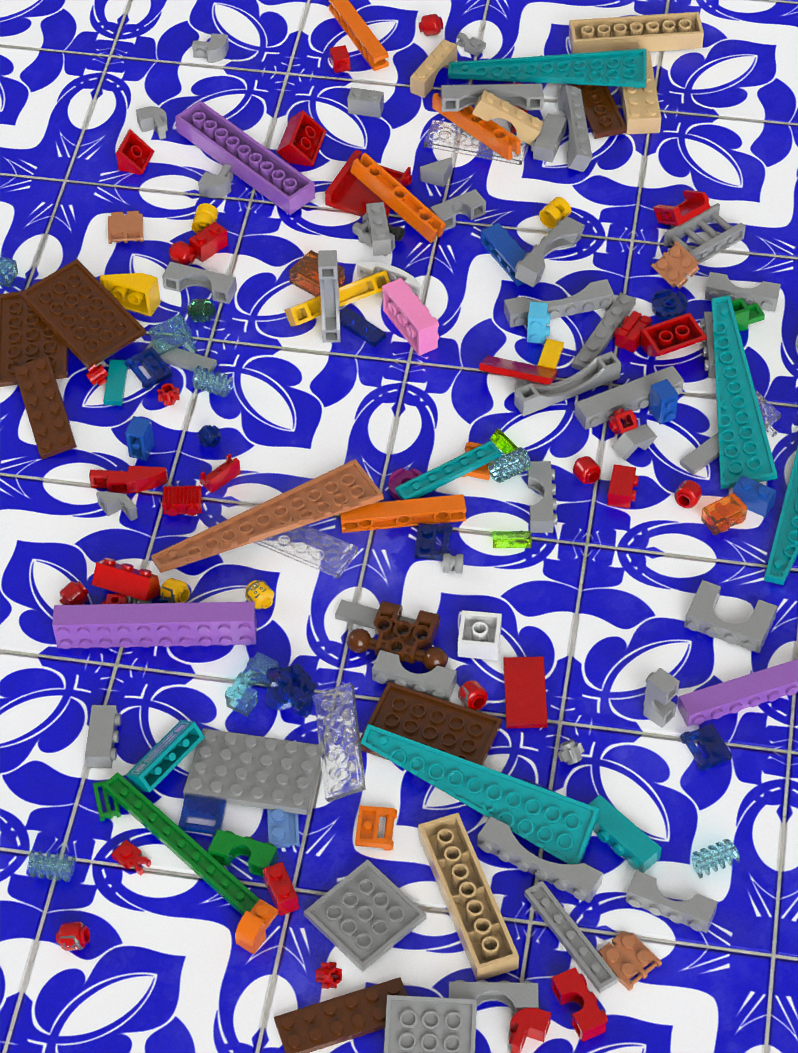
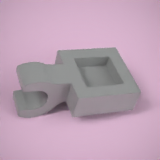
[457,32,486,57]

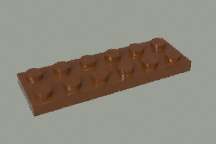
[569,84,627,139]
[14,355,77,460]
[274,977,407,1053]

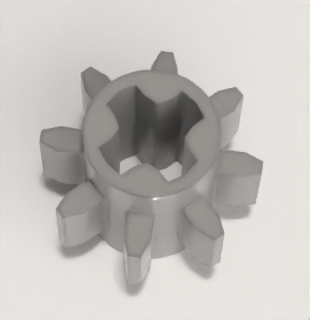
[557,739,585,765]

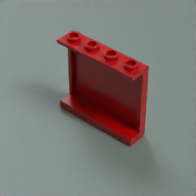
[325,149,412,217]

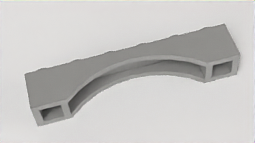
[440,84,544,112]
[557,85,593,172]
[515,216,585,287]
[318,250,341,343]
[504,279,614,327]
[514,351,621,416]
[477,816,603,903]

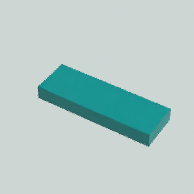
[103,360,129,406]

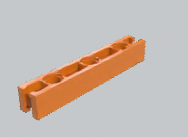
[328,0,389,71]
[432,93,521,161]
[350,153,446,243]
[340,494,466,533]

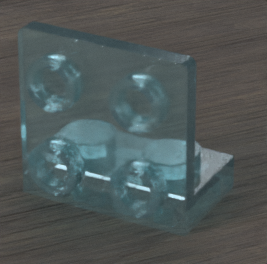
[149,314,197,356]

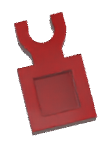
[111,840,152,876]

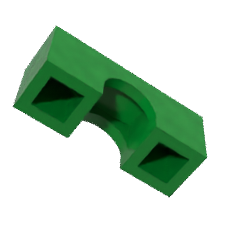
[208,829,278,877]

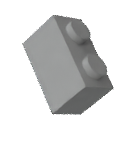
[347,87,384,118]

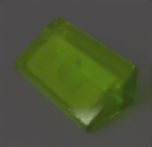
[490,429,525,464]
[492,531,532,548]

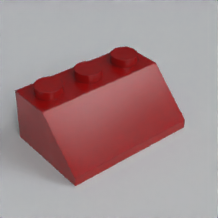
[276,110,327,167]
[640,313,707,357]
[92,558,160,601]

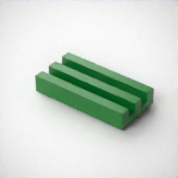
[93,780,121,822]

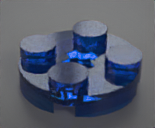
[651,289,688,322]

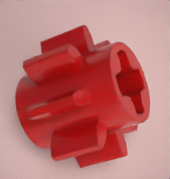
[86,364,108,386]
[157,383,180,406]
[315,962,342,989]

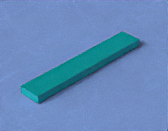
[395,441,501,500]

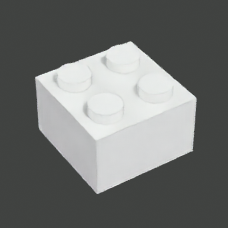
[458,610,502,660]

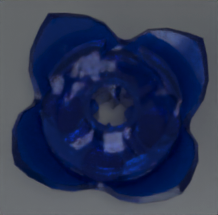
[266,664,317,718]

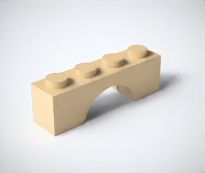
[410,39,457,98]
[472,90,543,145]

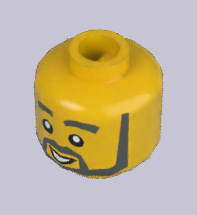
[160,578,190,603]
[245,580,274,609]

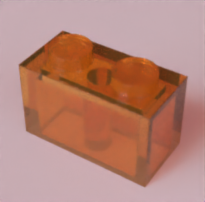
[701,493,747,535]

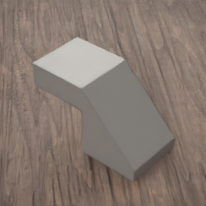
[611,424,658,460]
[96,491,138,521]

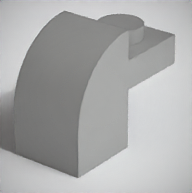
[192,33,229,63]
[136,106,168,140]
[198,164,233,198]

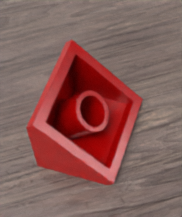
[116,129,155,175]

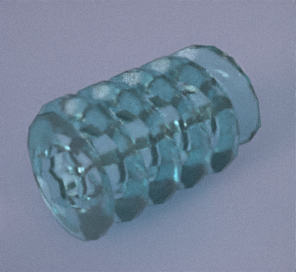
[192,365,233,397]
[488,447,530,483]
[691,838,740,879]
[28,850,76,882]

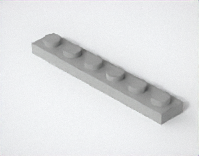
[572,292,636,371]
[524,881,618,993]

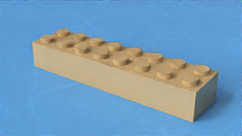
[569,12,704,54]
[418,813,519,981]

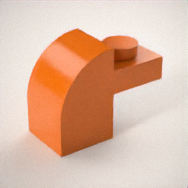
[235,899,278,955]

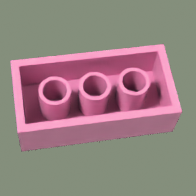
[382,278,439,356]

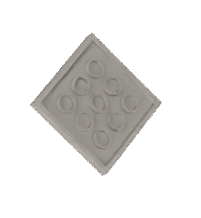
[304,859,427,972]
[384,995,477,1053]

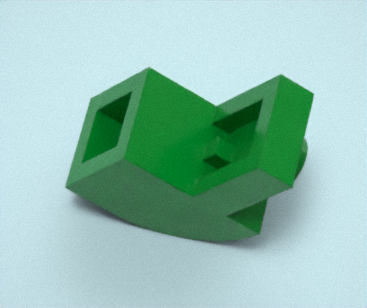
[731,298,765,331]

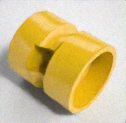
[539,197,571,229]
[191,203,219,234]

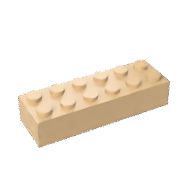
[619,51,661,134]

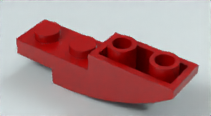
[89,466,168,494]

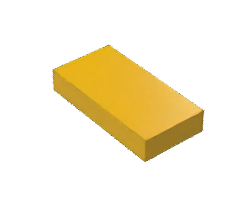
[538,339,564,370]

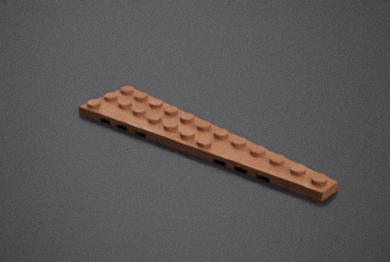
[151,459,384,573]

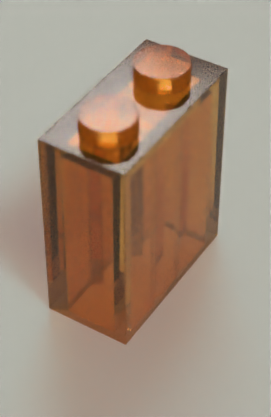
[289,250,345,297]

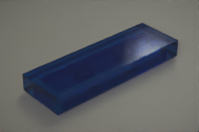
[340,307,386,347]

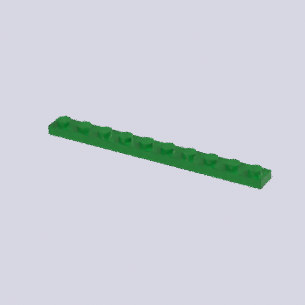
[102,772,260,915]

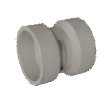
[443,553,464,574]

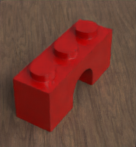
[551,967,608,1042]

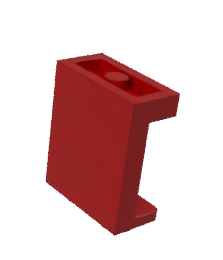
[653,190,710,226]

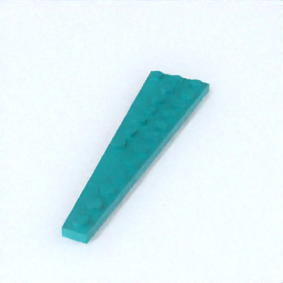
[448,49,647,89]
[712,295,777,489]
[764,447,798,585]
[361,724,601,865]

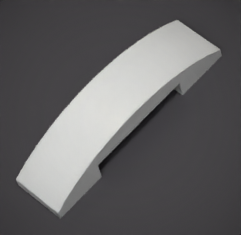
[357,262,422,300]

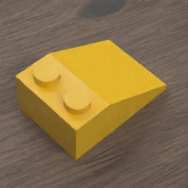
[100,273,161,317]

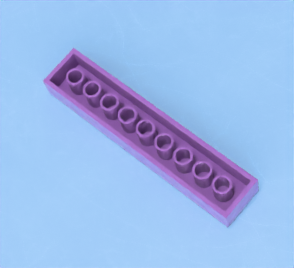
[175,100,315,215]
[52,601,257,649]

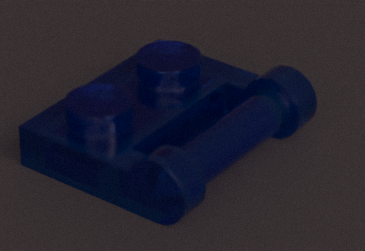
[124,347,172,391]
[415,523,453,561]
[679,723,732,771]
[178,794,227,837]

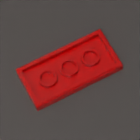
[479,355,558,385]
[503,657,548,729]

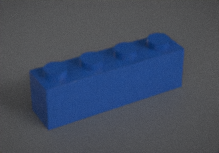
[481,223,527,286]

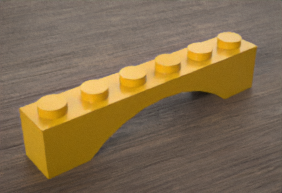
[284,270,390,326]

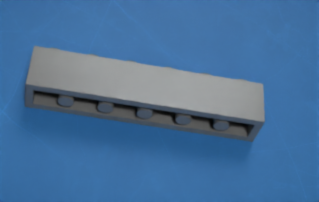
[575,366,684,430]

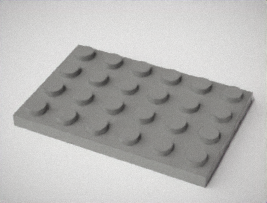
[183,728,324,815]

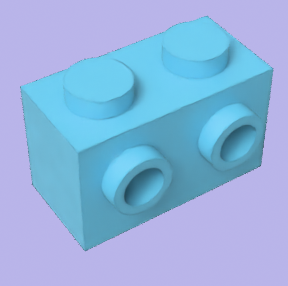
[527,302,551,344]

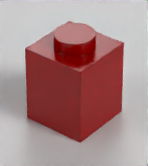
[330,45,350,73]

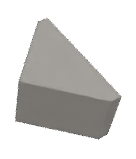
[420,157,452,187]

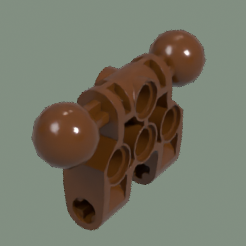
[346,601,448,671]

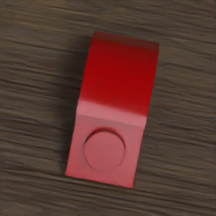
[509,1008,551,1053]

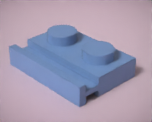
[267,809,300,848]

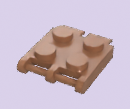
[108,211,144,244]
[651,241,700,289]
[598,931,662,991]

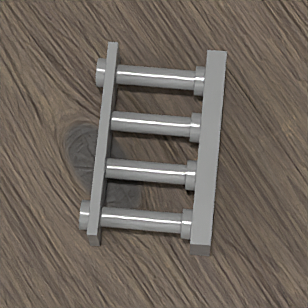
[664,203,746,265]

